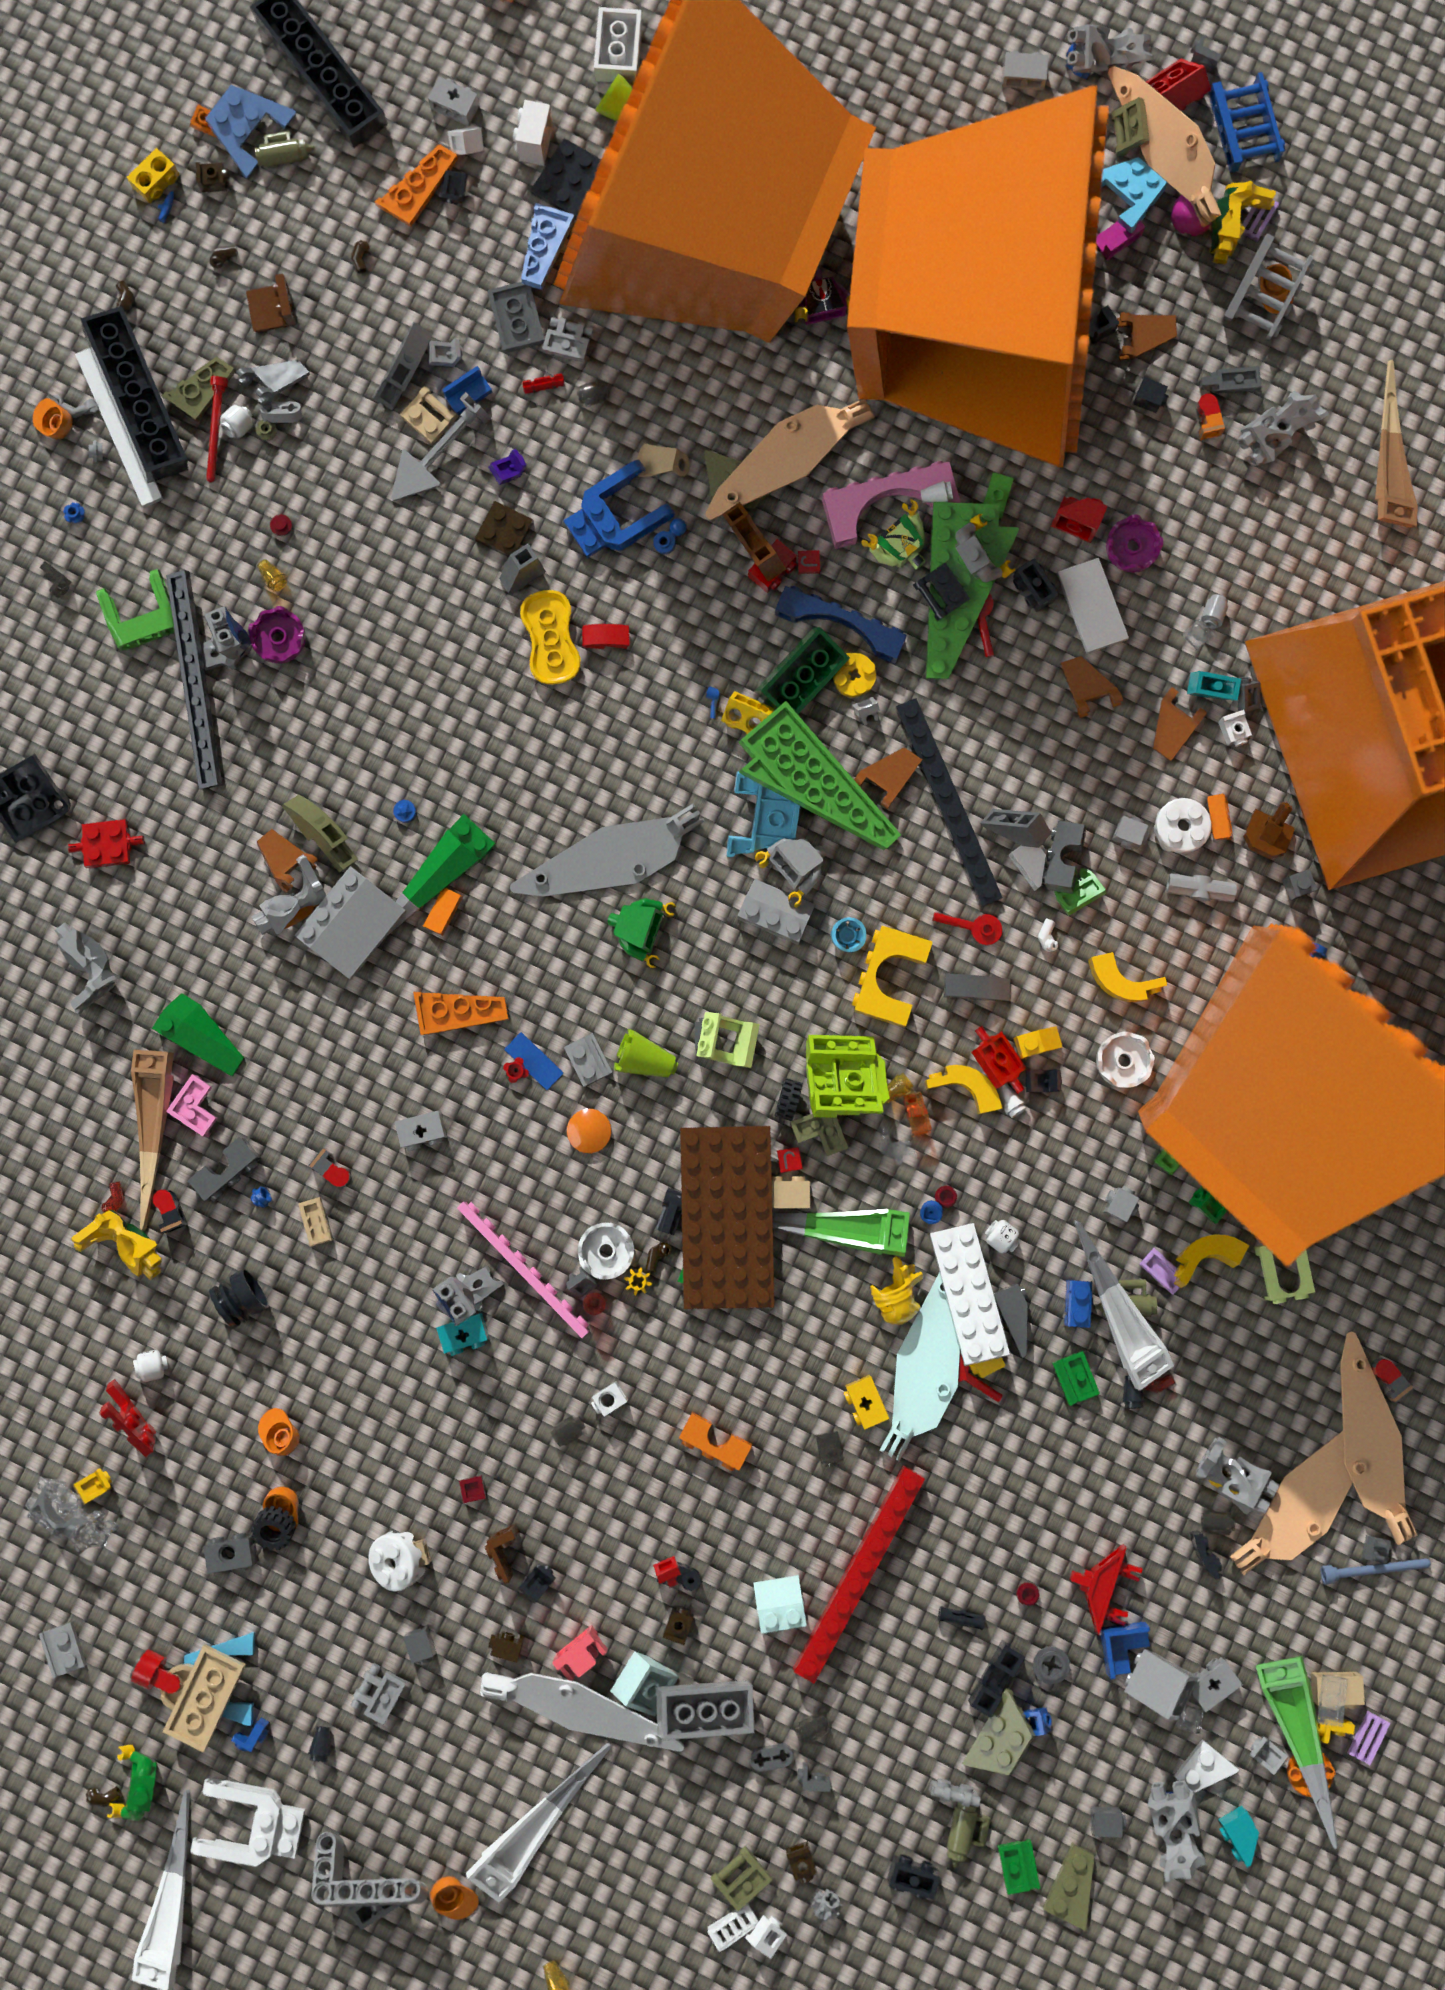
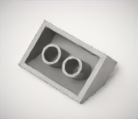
[737,879,815,945]

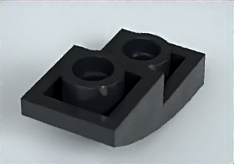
[1189,1531,1222,1579]

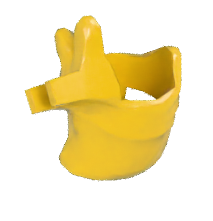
[870,1256,923,1325]

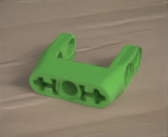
[96,569,175,650]

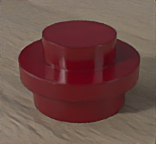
[270,514,292,536]
[935,1186,957,1208]
[1016,1582,1040,1606]

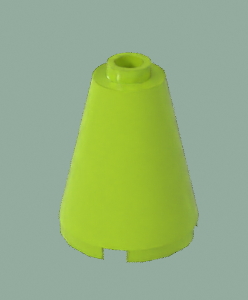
[595,73,632,121]
[614,1029,678,1078]

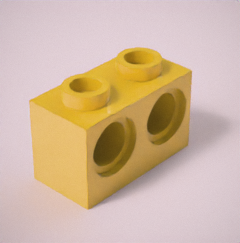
[126,148,180,204]
[721,691,775,734]

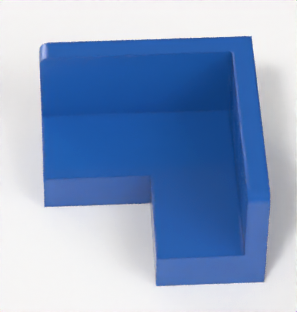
[1100,1622,1150,1679]

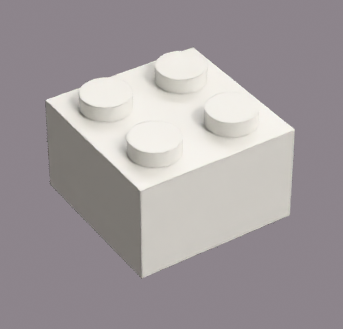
[513,100,554,166]

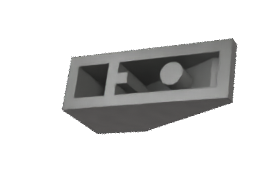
[980,809,1051,848]
[993,1283,1028,1358]

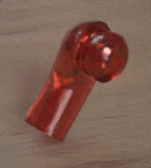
[101,1181,124,1213]
[1144,1374,1175,1393]

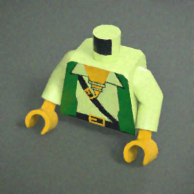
[861,499,925,570]

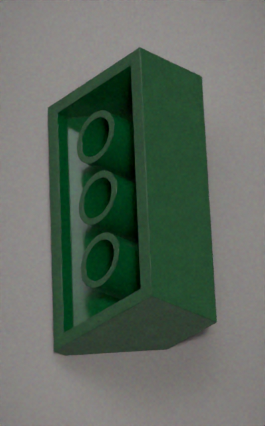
[754,627,850,714]

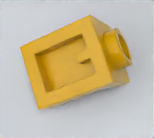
[1317,1715,1355,1744]

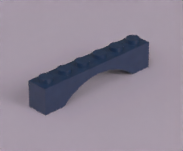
[775,586,907,664]

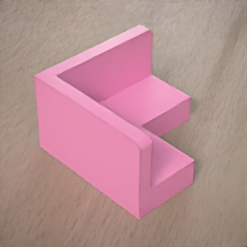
[166,1074,218,1137]

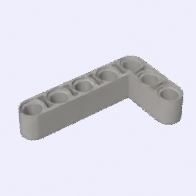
[312,1832,428,1907]

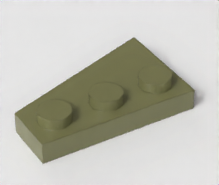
[161,356,236,422]
[1043,1843,1094,1931]

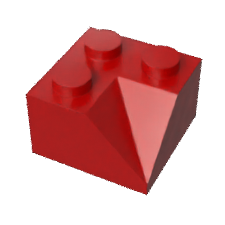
[1051,496,1108,543]

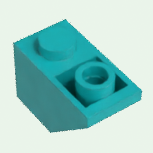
[1218,1806,1259,1868]

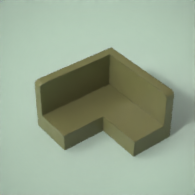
[790,1114,848,1156]

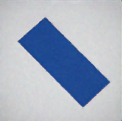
[504,1032,564,1090]

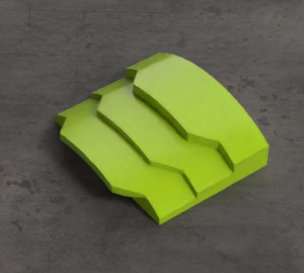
[806,1035,890,1118]

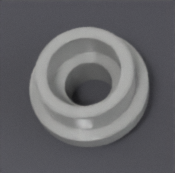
[89,440,103,463]

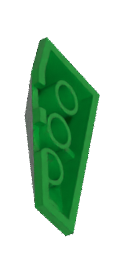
[151,993,244,1077]

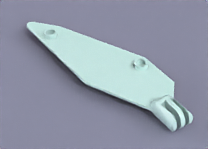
[879,1272,960,1462]

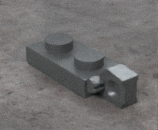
[1199,366,1262,394]

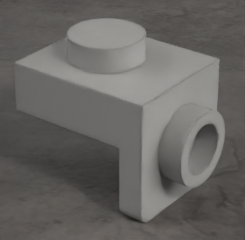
[428,338,463,367]
[1250,1737,1289,1776]

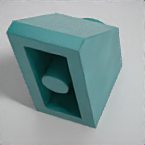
[1187,671,1241,701]

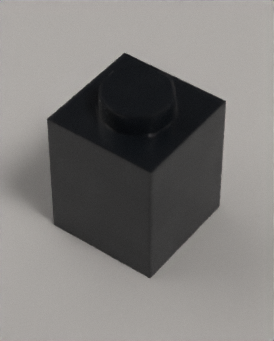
[1133,377,1169,413]

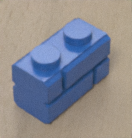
[1064,1280,1092,1328]

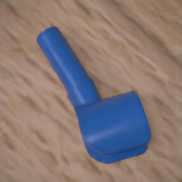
[706,687,720,719]

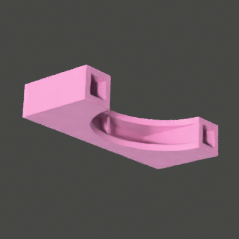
[822,461,961,549]

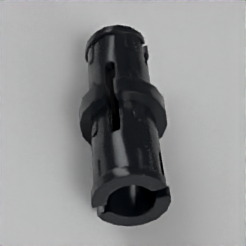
[937,1606,986,1631]

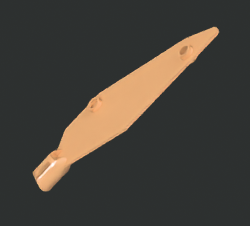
[1108,66,1222,227]
[705,399,875,520]
[1340,1332,1417,1545]
[1230,1431,1353,1575]

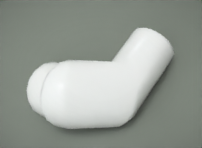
[1038,919,1058,952]

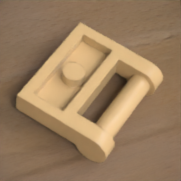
[400,387,458,445]

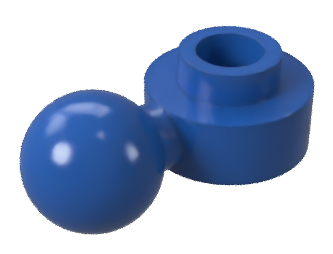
[653,518,687,555]

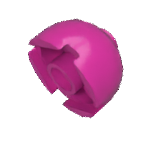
[1171,195,1211,236]

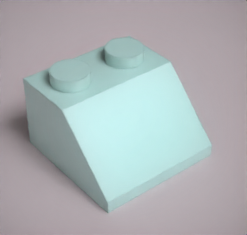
[753,1575,807,1634]
[610,1651,679,1716]

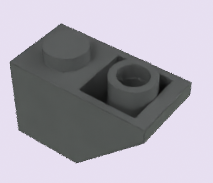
[499,544,546,595]

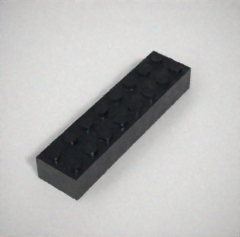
[250,0,388,149]
[80,306,189,483]

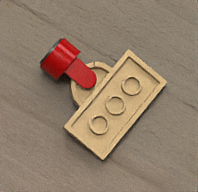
[130,1644,246,1752]

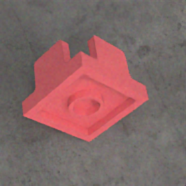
[552,1625,608,1681]

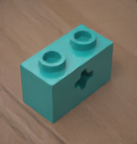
[436,1313,490,1356]

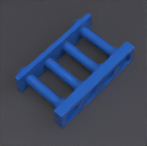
[1208,72,1285,173]

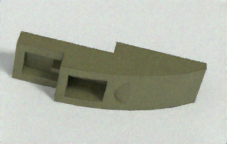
[282,794,358,873]

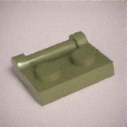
[1111,97,1149,156]
[710,1845,773,1912]

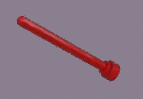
[206,376,228,483]

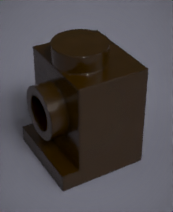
[196,162,230,193]
[663,1606,694,1645]
[488,1632,525,1663]
[786,1841,817,1883]

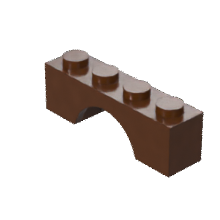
[722,502,786,582]

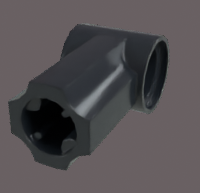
[656,1187,682,1235]

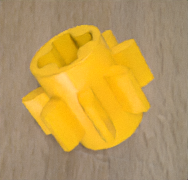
[624,1267,652,1295]

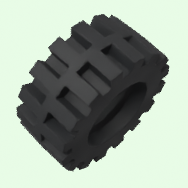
[774,1078,803,1121]
[251,1506,296,1551]

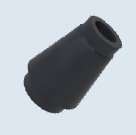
[1122,1376,1145,1409]
[308,1726,331,1762]

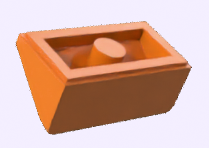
[1207,794,1234,840]
[423,888,463,936]

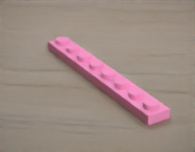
[457,1202,590,1338]

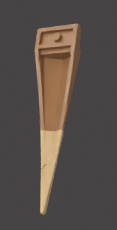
[1375,359,1418,528]
[131,1050,174,1231]

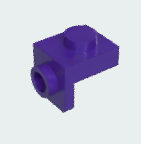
[488,449,526,485]

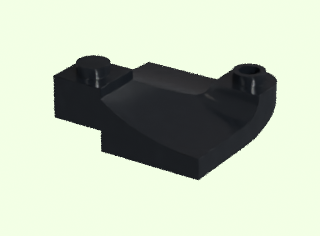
[0,753,71,843]

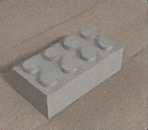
[656,1680,754,1740]

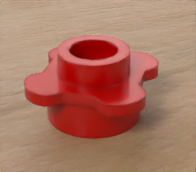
[503,1057,529,1083]

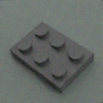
[487,281,544,353]

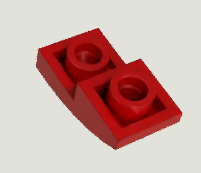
[582,624,629,650]

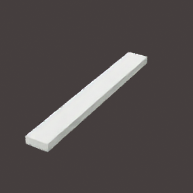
[75,348,164,508]

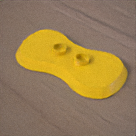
[520,590,581,684]

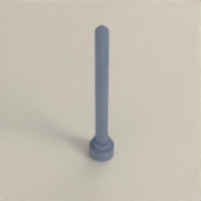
[1320,1559,1431,1585]

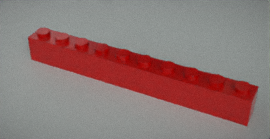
[793,1465,925,1684]

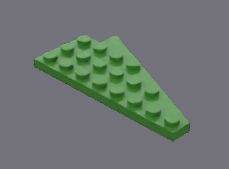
[926,502,1019,679]
[738,701,901,850]

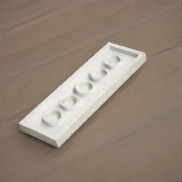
[930,1223,1010,1366]

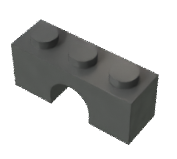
[1042,821,1086,894]
[188,1137,261,1202]

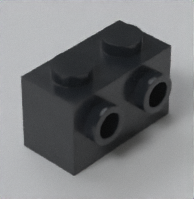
[1013,558,1058,613]
[887,1854,940,1900]

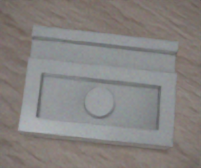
[564,1033,613,1087]
[39,1621,87,1678]

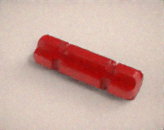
[522,373,565,394]

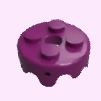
[1106,514,1163,573]
[248,606,306,664]

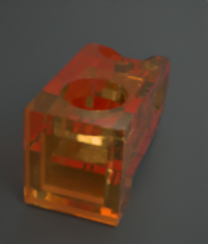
[903,1091,932,1137]

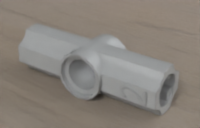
[1166,873,1237,903]

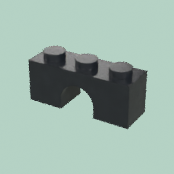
[968,1640,1025,1718]

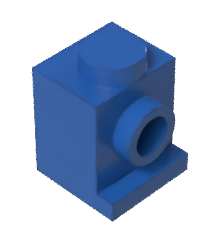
[1024,1707,1052,1736]

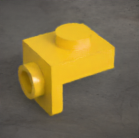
[73,1468,112,1505]

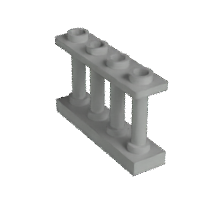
[1223,234,1314,340]

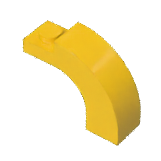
[1088,952,1167,1002]
[924,1065,1002,1114]
[1173,1234,1249,1288]

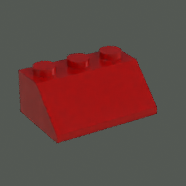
[1146,59,1211,111]

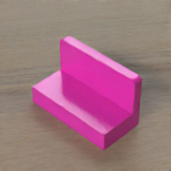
[1096,220,1145,260]

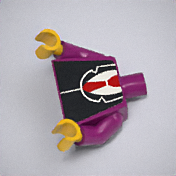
[795,269,850,325]

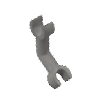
[53,395,99,418]

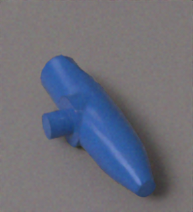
[158,191,174,223]

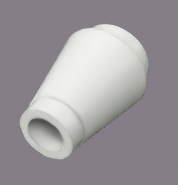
[920,480,953,503]
[997,1084,1027,1118]

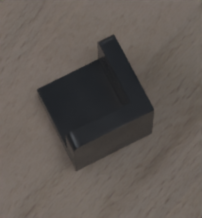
[1088,305,1119,344]

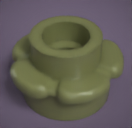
[256,420,277,440]

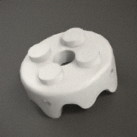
[1154,798,1211,855]
[1096,1032,1154,1088]
[578,1223,634,1279]
[368,1531,425,1591]

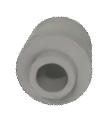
[1201,594,1228,629]

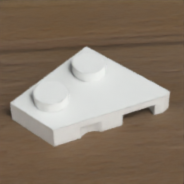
[1174,1739,1239,1792]

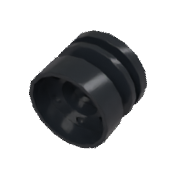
[209,1268,269,1329]

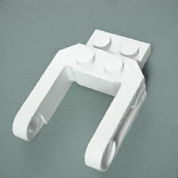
[191,1778,305,1866]

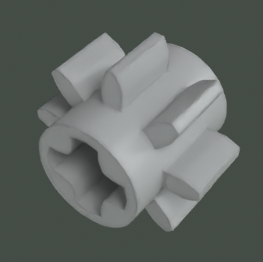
[811,1889,842,1922]

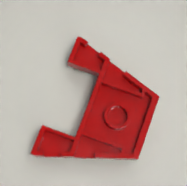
[99,1379,156,1457]

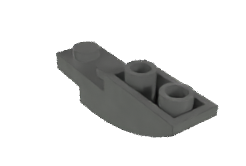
[372,322,432,410]

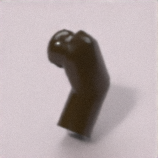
[645,1242,672,1271]

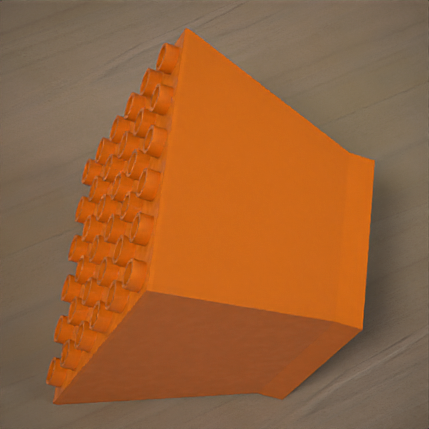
[554,0,876,343]
[847,86,1109,468]
[1245,581,1445,890]
[1138,923,1445,1267]

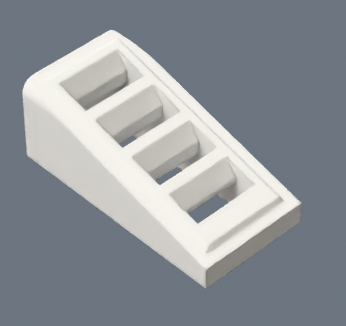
[708,1903,759,1952]

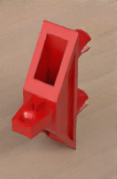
[1070,1544,1142,1636]

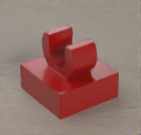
[653,1556,681,1588]

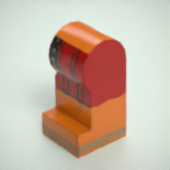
[1196,394,1225,440]

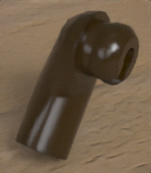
[351,240,370,274]
[209,245,238,269]
[115,280,135,313]
[86,1786,122,1807]

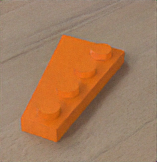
[375,144,458,227]
[413,992,509,1036]

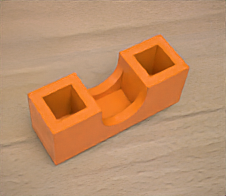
[679,1412,752,1471]

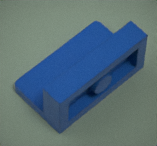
[442,366,493,415]

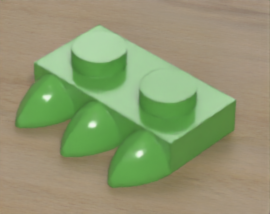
[1054,868,1106,916]

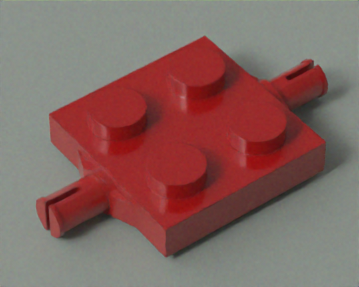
[68,819,145,869]
[971,1026,1026,1094]

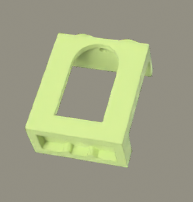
[697,1012,760,1068]
[1254,1245,1315,1304]

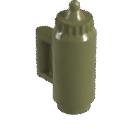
[255,131,315,167]
[1094,1279,1157,1317]
[947,1803,991,1867]

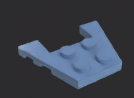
[206,85,296,179]

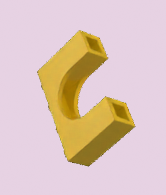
[851,926,933,1028]

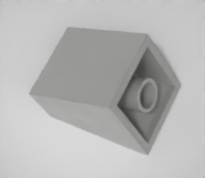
[1124,1649,1199,1720]

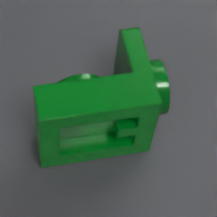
[1189,1186,1228,1224]

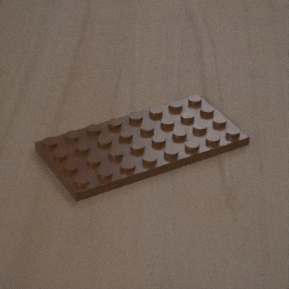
[680,1126,774,1309]

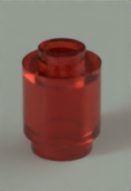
[583,1292,607,1315]

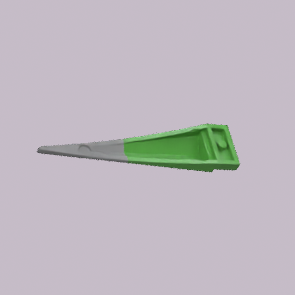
[772,1209,910,1257]
[1256,1656,1338,1849]

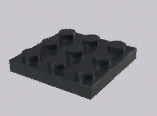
[530,138,601,220]

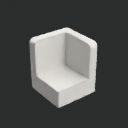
[448,128,484,155]

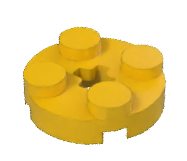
[832,653,876,698]

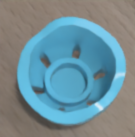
[831,917,866,952]

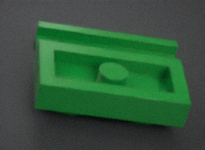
[1052,1351,1100,1406]
[997,1839,1041,1895]

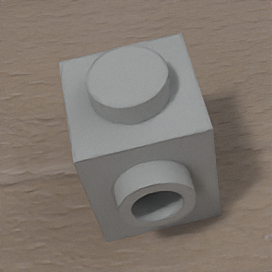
[1112,816,1149,850]
[1103,1186,1139,1222]

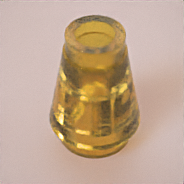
[257,559,287,592]
[887,1072,914,1103]
[542,1960,570,1990]

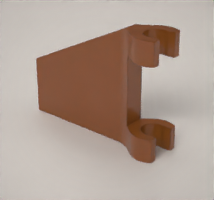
[1117,312,1177,360]
[1060,656,1123,718]
[1153,687,1207,761]
[854,747,922,809]
[257,829,318,893]

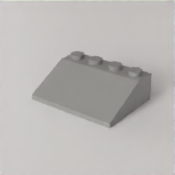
[294,866,407,980]

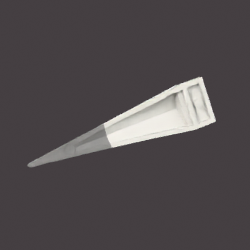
[1075,1221,1174,1390]
[466,1742,611,1903]
[132,1789,190,1990]

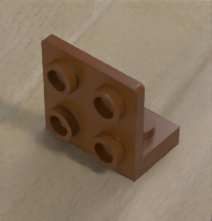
[246,274,296,333]
[485,1523,519,1584]

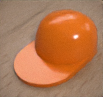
[1258,264,1294,314]
[33,398,72,440]
[258,1408,300,1456]
[263,1486,299,1532]
[430,1876,479,1920]

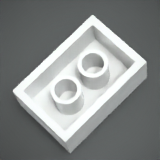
[594,7,642,84]

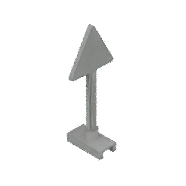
[391,392,491,501]

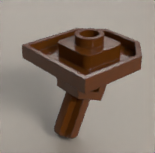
[1243,802,1295,859]

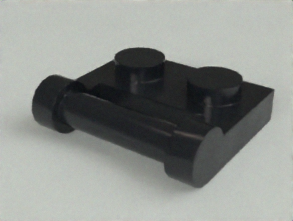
[913,563,970,622]

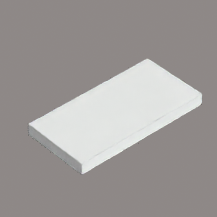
[1057,558,1129,654]

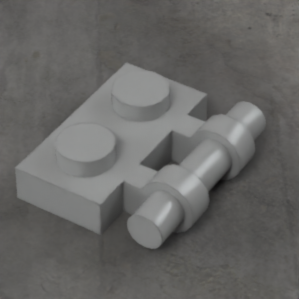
[542,317,594,363]
[351,1663,407,1725]
[929,1779,980,1807]

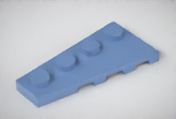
[521,203,575,290]

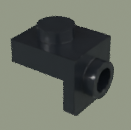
[439,170,468,205]
[1026,1069,1062,1093]
[518,1563,556,1603]

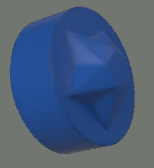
[393,800,416,823]
[920,1200,943,1224]

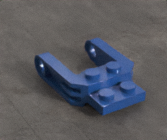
[564,460,675,558]

